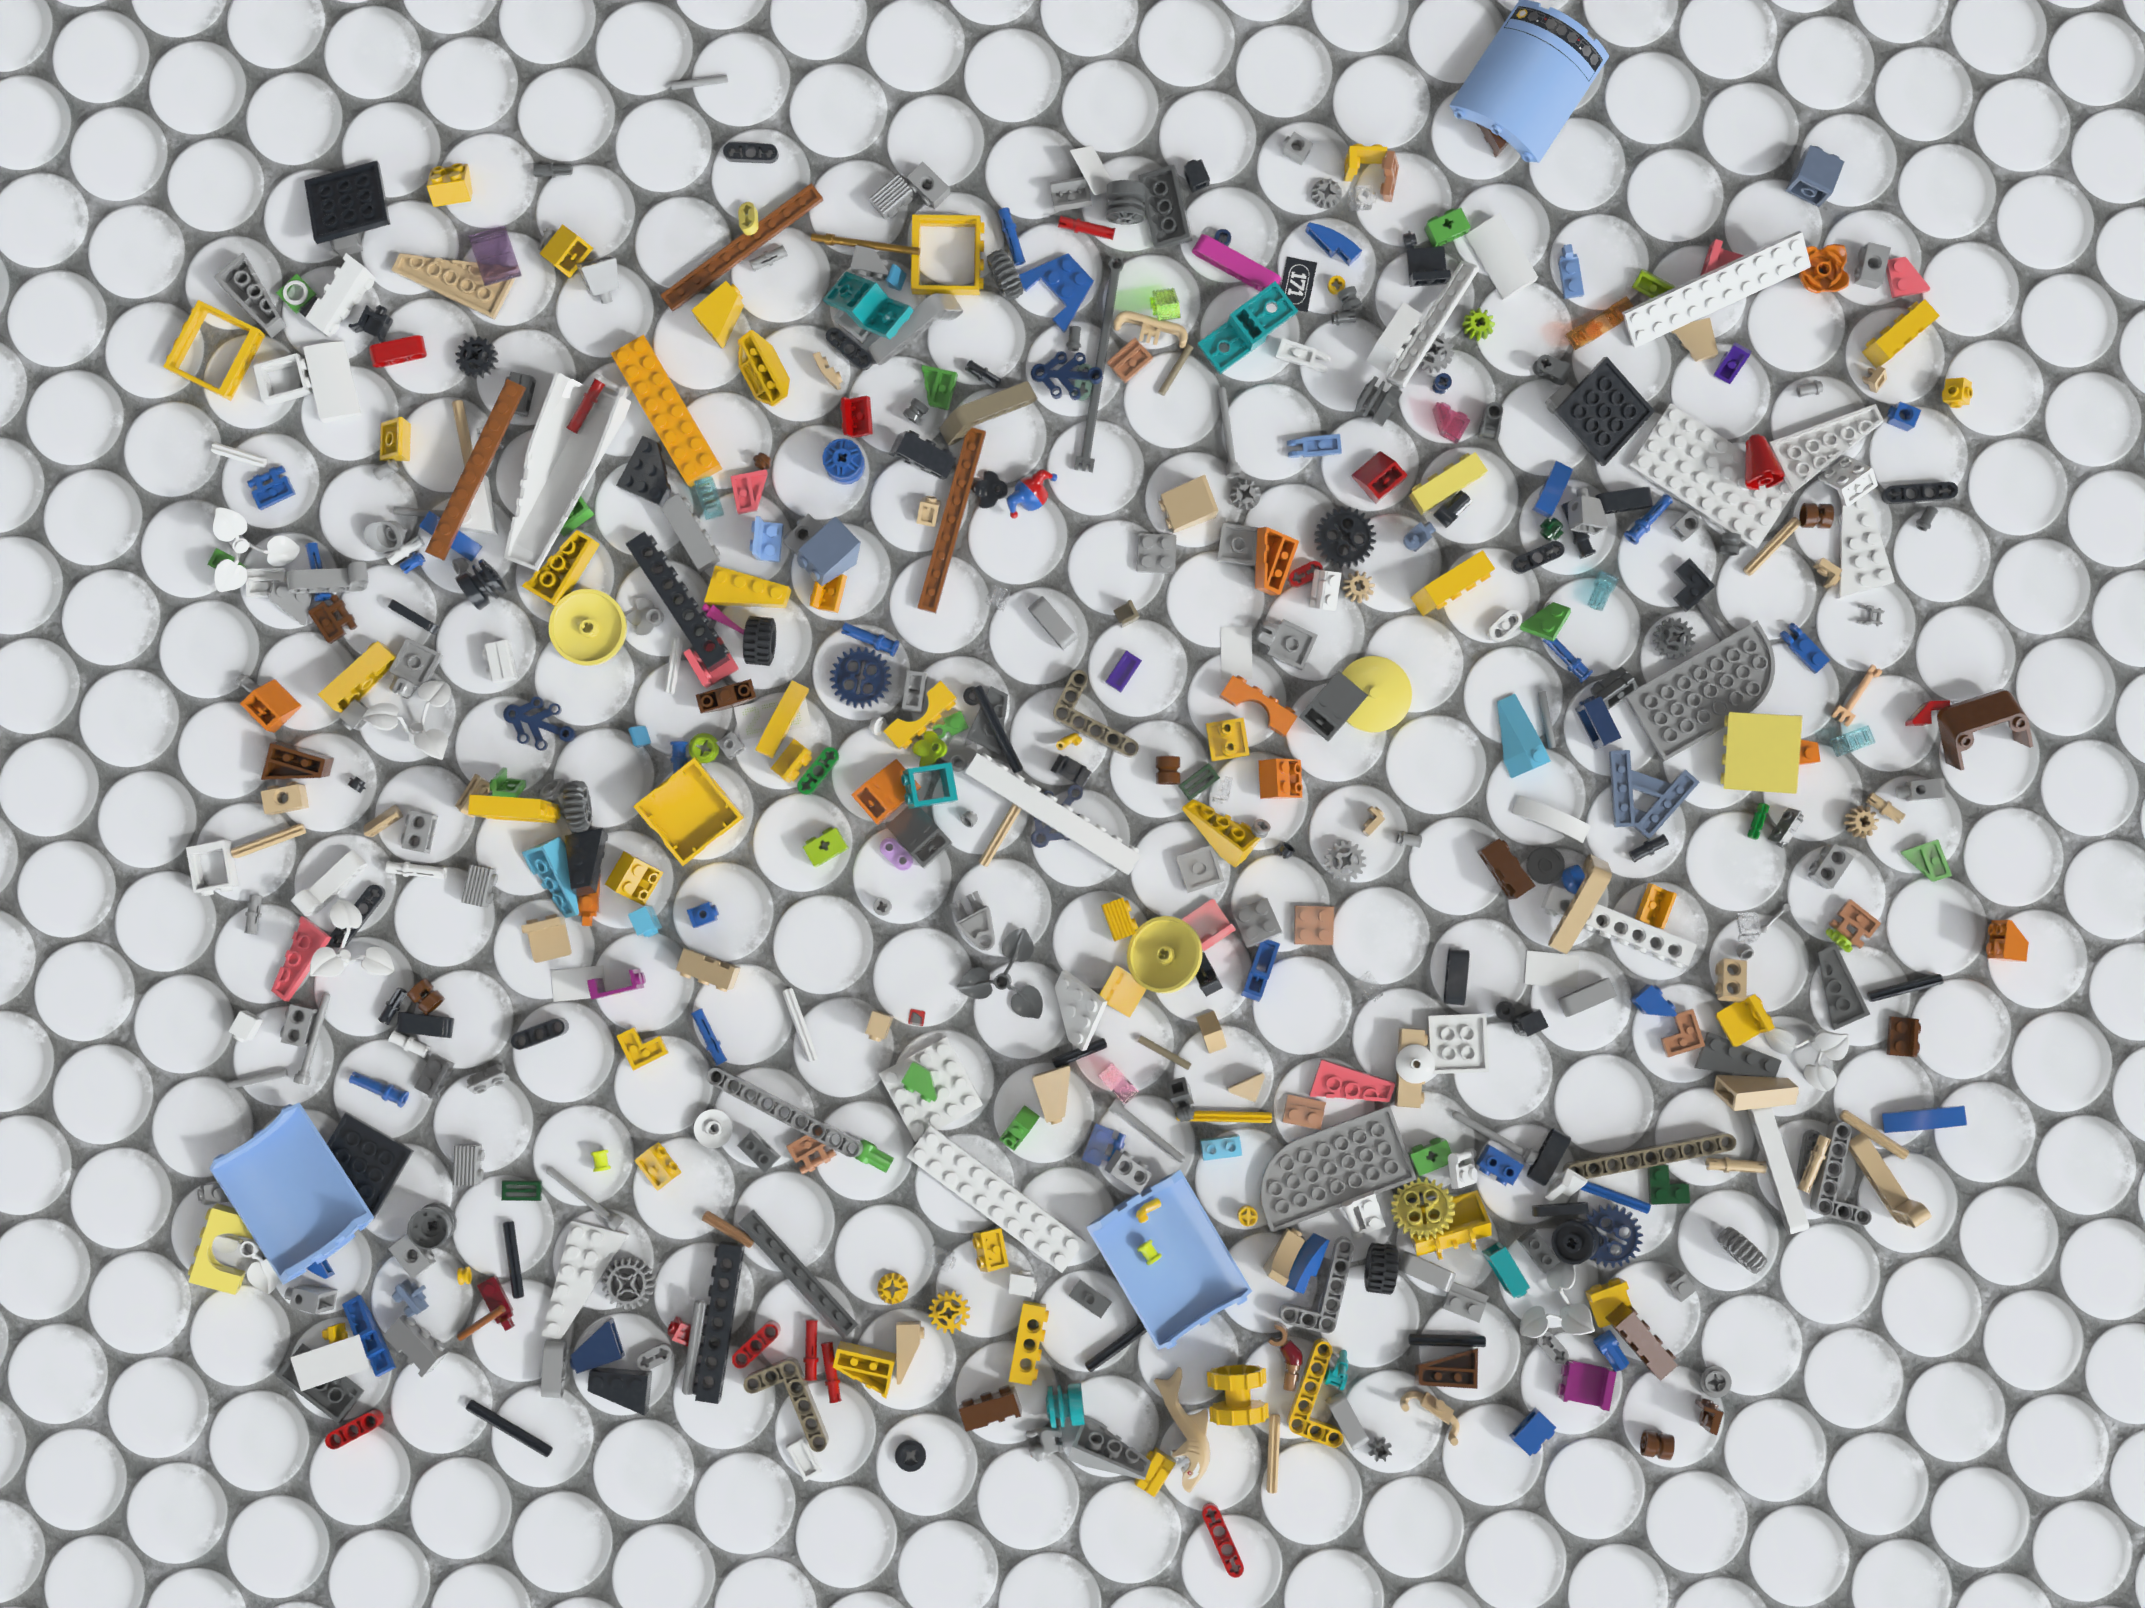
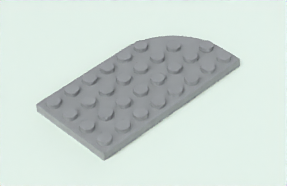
[1626,620,1775,762]
[1261,1106,1417,1233]

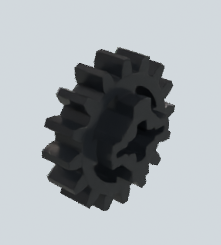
[455,336,499,379]

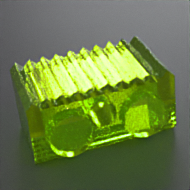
[1149,287,1181,321]

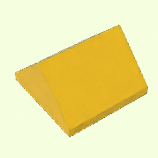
[380,417,411,461]

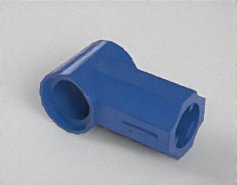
[1593,1329,1629,1372]

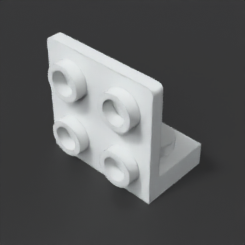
[1818,456,1878,507]

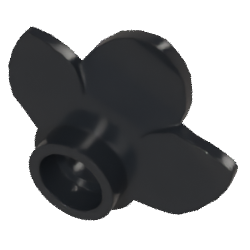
[971,471,1008,508]

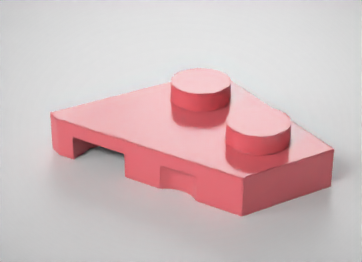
[1886,257,1930,298]
[730,469,768,515]

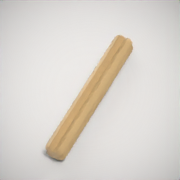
[452,400,473,467]
[1743,517,1801,576]
[979,804,1021,867]
[231,824,306,858]
[1839,1110,1909,1159]
[1266,1414,1280,1493]

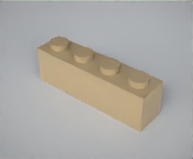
[1394,1028,1428,1108]

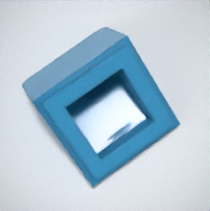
[886,264,907,291]
[628,726,651,748]

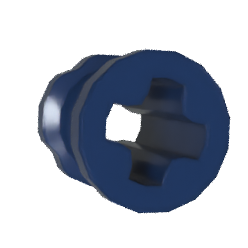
[1432,373,1452,394]

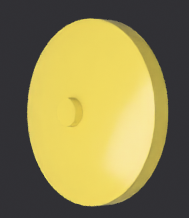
[549,589,627,666]
[1342,656,1412,733]
[1127,916,1202,994]

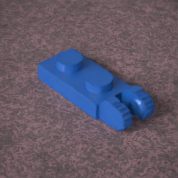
[1780,623,1830,674]

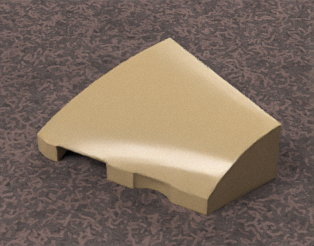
[1671,318,1718,362]

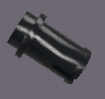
[299,295,318,318]

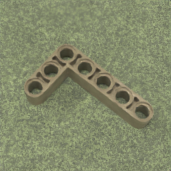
[939,381,1038,446]
[1053,670,1139,758]
[743,1357,829,1452]

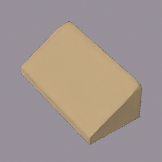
[364,805,404,837]

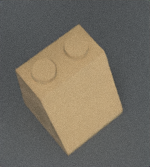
[1158,475,1218,533]
[1032,1064,1070,1125]

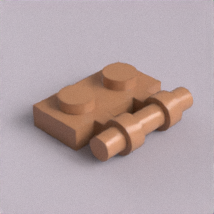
[1829,899,1881,949]
[786,1126,837,1174]

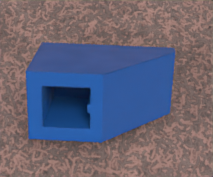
[1630,984,1677,1017]

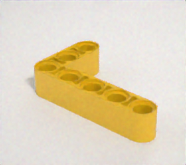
[1287,1338,1343,1448]

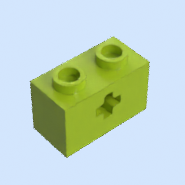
[803,827,849,867]

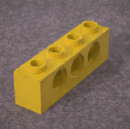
[1009,1300,1049,1386]

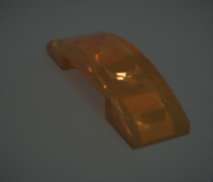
[1565,296,1634,351]

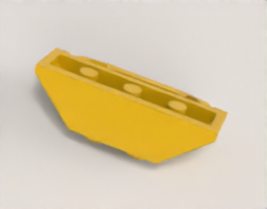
[738,330,790,407]

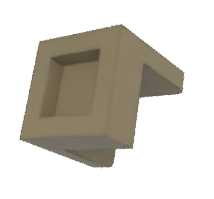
[1113,599,1139,628]

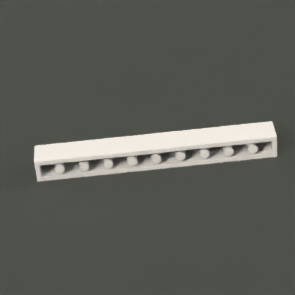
[965,753,1141,875]

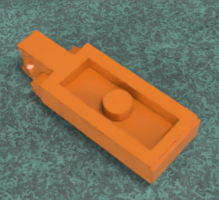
[578,874,601,926]

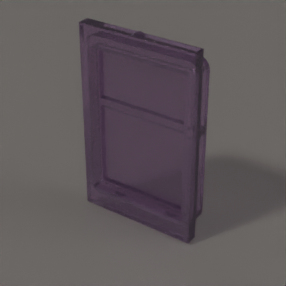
[468,226,522,286]

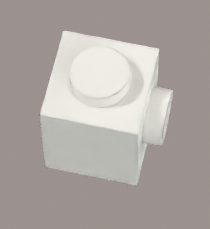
[228,1010,264,1042]
[1008,1270,1037,1297]

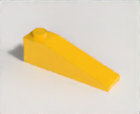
[1182,799,1261,868]

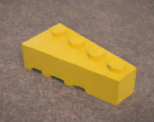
[1862,299,1940,369]
[522,530,600,606]
[1410,550,1495,616]
[704,565,791,608]
[317,641,397,713]

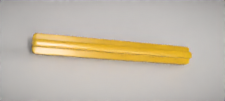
[1176,1111,1272,1123]

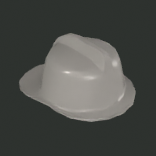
[364,521,408,552]

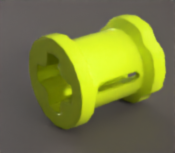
[591,1149,611,1172]
[1137,1239,1162,1266]

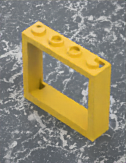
[911,214,985,295]
[163,300,266,401]
[468,795,561,823]

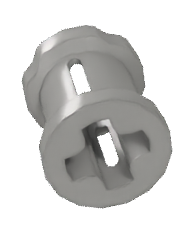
[873,898,892,916]

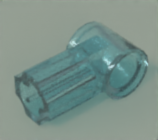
[1587,570,1619,611]

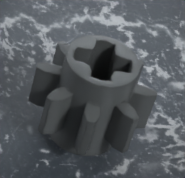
[1368,1437,1392,1462]

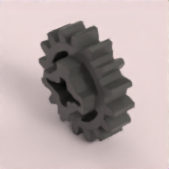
[1652,617,1696,659]

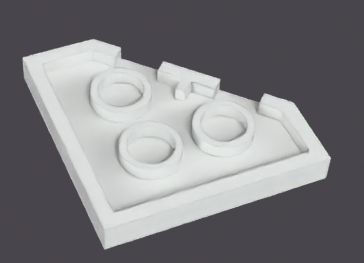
[1055,970,1108,1051]

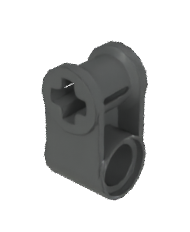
[1533,355,1572,385]
[1478,402,1503,441]

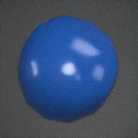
[1562,865,1585,894]

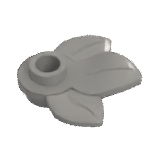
[626,597,664,635]
[941,734,977,772]

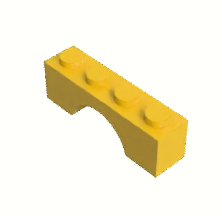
[884,680,957,750]

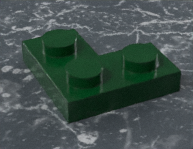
[1647,1164,1690,1205]

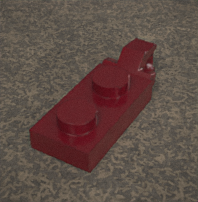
[477,1276,515,1331]

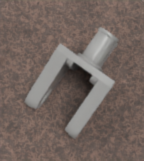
[949,891,995,950]

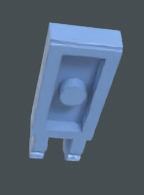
[1287,434,1342,458]

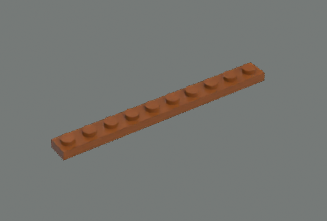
[660,183,823,312]
[425,379,526,561]
[917,427,986,614]

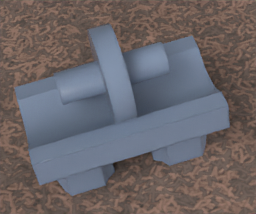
[1403,522,1436,552]
[392,1279,429,1317]

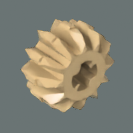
[1342,570,1375,603]
[1844,805,1879,838]

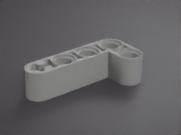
[286,562,369,594]

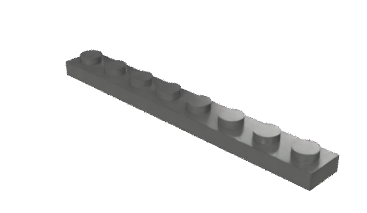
[738,1209,858,1339]

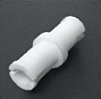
[386,535,425,565]
[388,1030,430,1058]

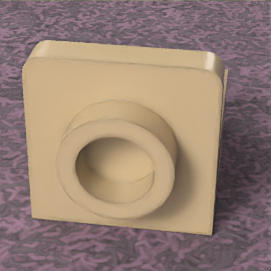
[916,496,941,527]
[1813,557,1842,588]
[1362,806,1385,837]

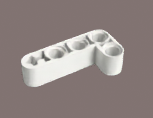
[291,850,367,916]

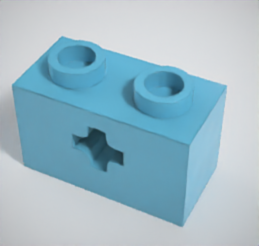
[628,906,662,938]
[1200,1134,1242,1161]

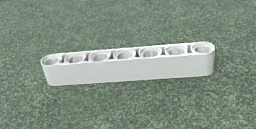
[1747,1107,1809,1235]

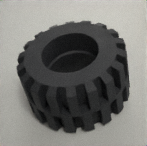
[743,616,776,666]
[1364,1242,1399,1295]

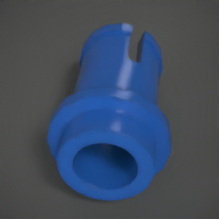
[399,552,426,574]

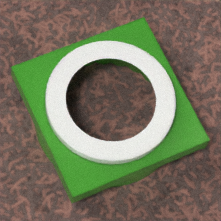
[276,274,317,314]

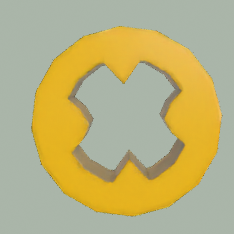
[1327,275,1345,295]
[457,1266,472,1285]

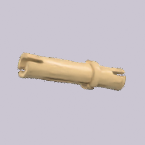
[1797,1134,1832,1193]
[1705,1157,1767,1174]

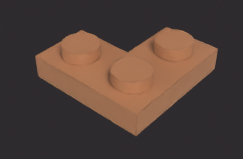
[1380,151,1399,202]
[1661,1009,1705,1057]

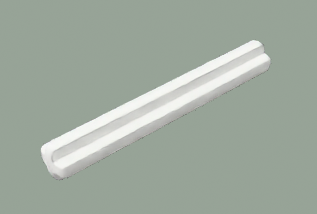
[783,988,818,1062]

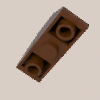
[696,679,757,714]

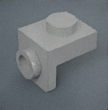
[197,1183,230,1205]

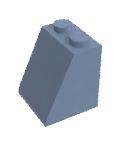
[1785,145,1845,207]
[797,517,861,586]

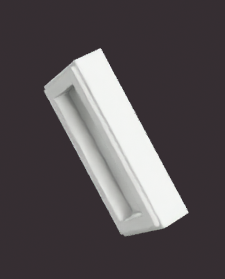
[786,1436,822,1482]

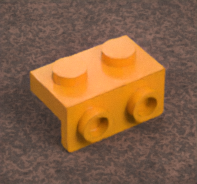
[810,574,847,613]
[1635,883,1677,929]

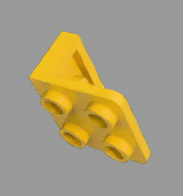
[1716,994,1775,1047]
[1585,1278,1632,1328]

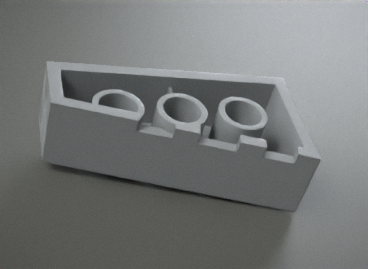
[214,253,286,338]

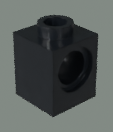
[1183,159,1210,193]

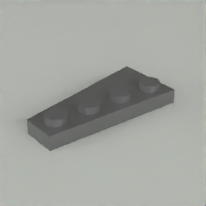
[1817,944,1870,1030]
[1694,1032,1782,1077]

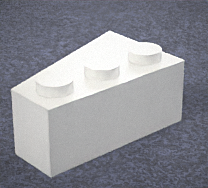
[1366,302,1422,373]
[460,475,499,535]

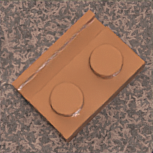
[1107,338,1153,384]
[1282,1094,1326,1130]

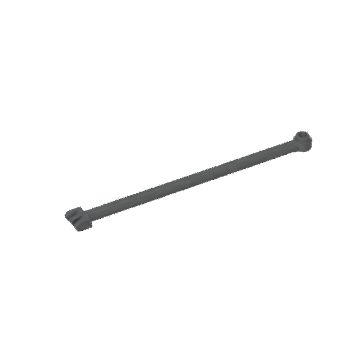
[1074,256,1124,473]

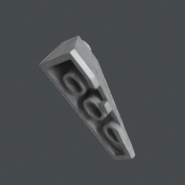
[1067,1415,1151,1480]

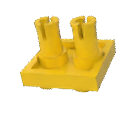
[1205,717,1250,762]

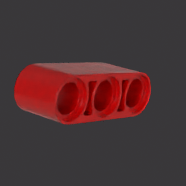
[369,335,427,368]
[732,1320,781,1369]
[325,1409,384,1450]

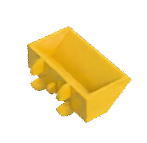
[1408,1190,1492,1260]

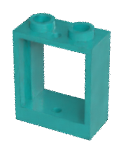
[901,762,958,809]
[1482,1242,1530,1298]

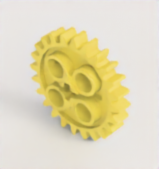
[1391,1177,1455,1240]

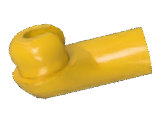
[1056,733,1082,750]
[1136,1198,1161,1223]

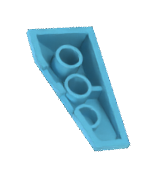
[1497,694,1551,779]
[522,837,579,918]

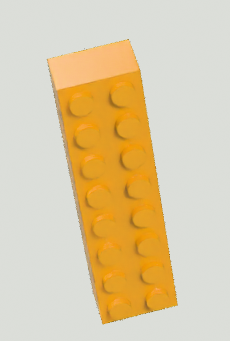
[610,334,723,488]

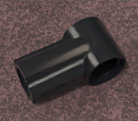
[1433,490,1472,528]

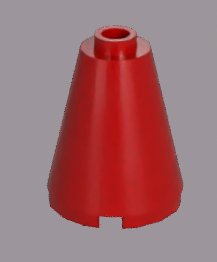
[1745,434,1785,490]

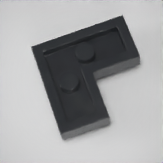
[1673,558,1715,612]

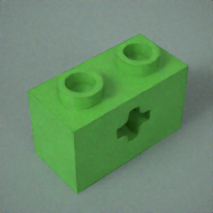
[1424,208,1471,247]
[1408,1137,1452,1176]

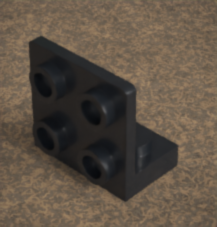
[1406,246,1451,287]

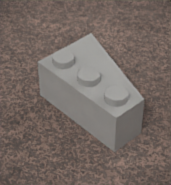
[383,1314,448,1378]

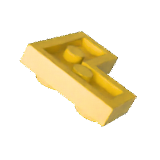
[616,1027,669,1071]

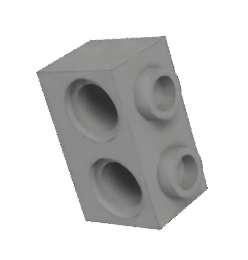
[902,670,928,713]
[401,810,438,854]
[1808,844,1854,889]
[280,1004,318,1048]
[1104,1150,1152,1193]

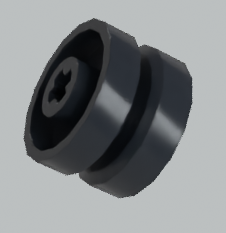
[1551,1218,1600,1265]

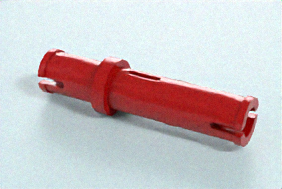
[1058,215,1116,240]
[566,378,605,434]
[803,1319,819,1381]
[821,1342,842,1403]

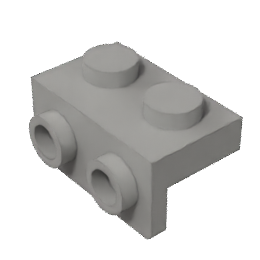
[1050,177,1092,212]

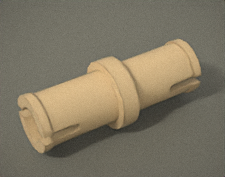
[1865,792,1906,824]

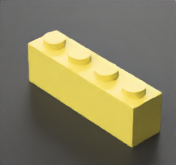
[1409,452,1488,515]

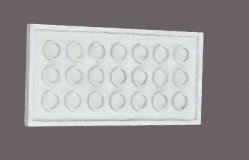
[1628,403,1794,550]

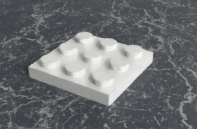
[1427,1014,1489,1074]

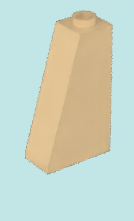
[1713,1075,1799,1111]

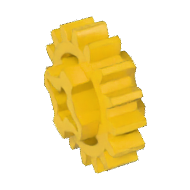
[928,1290,971,1334]

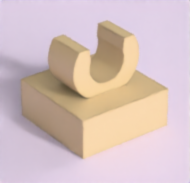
[1862,366,1887,393]

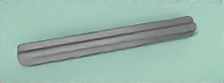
[682,1300,706,1395]

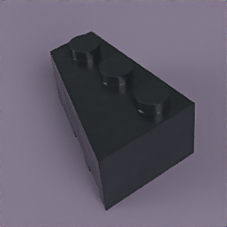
[889,430,956,480]
[565,828,608,897]
[587,1367,652,1416]

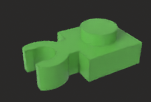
[207,548,246,569]
[933,711,969,739]

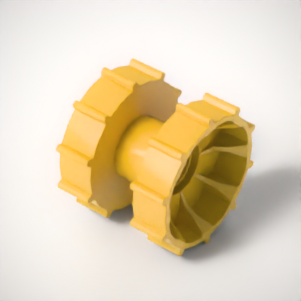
[1207,1364,1269,1427]

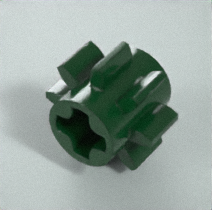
[1540,517,1564,541]

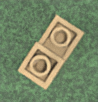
[813,352,843,390]

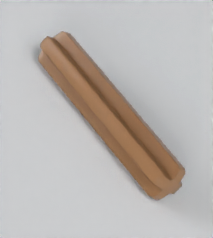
[702,1211,754,1248]

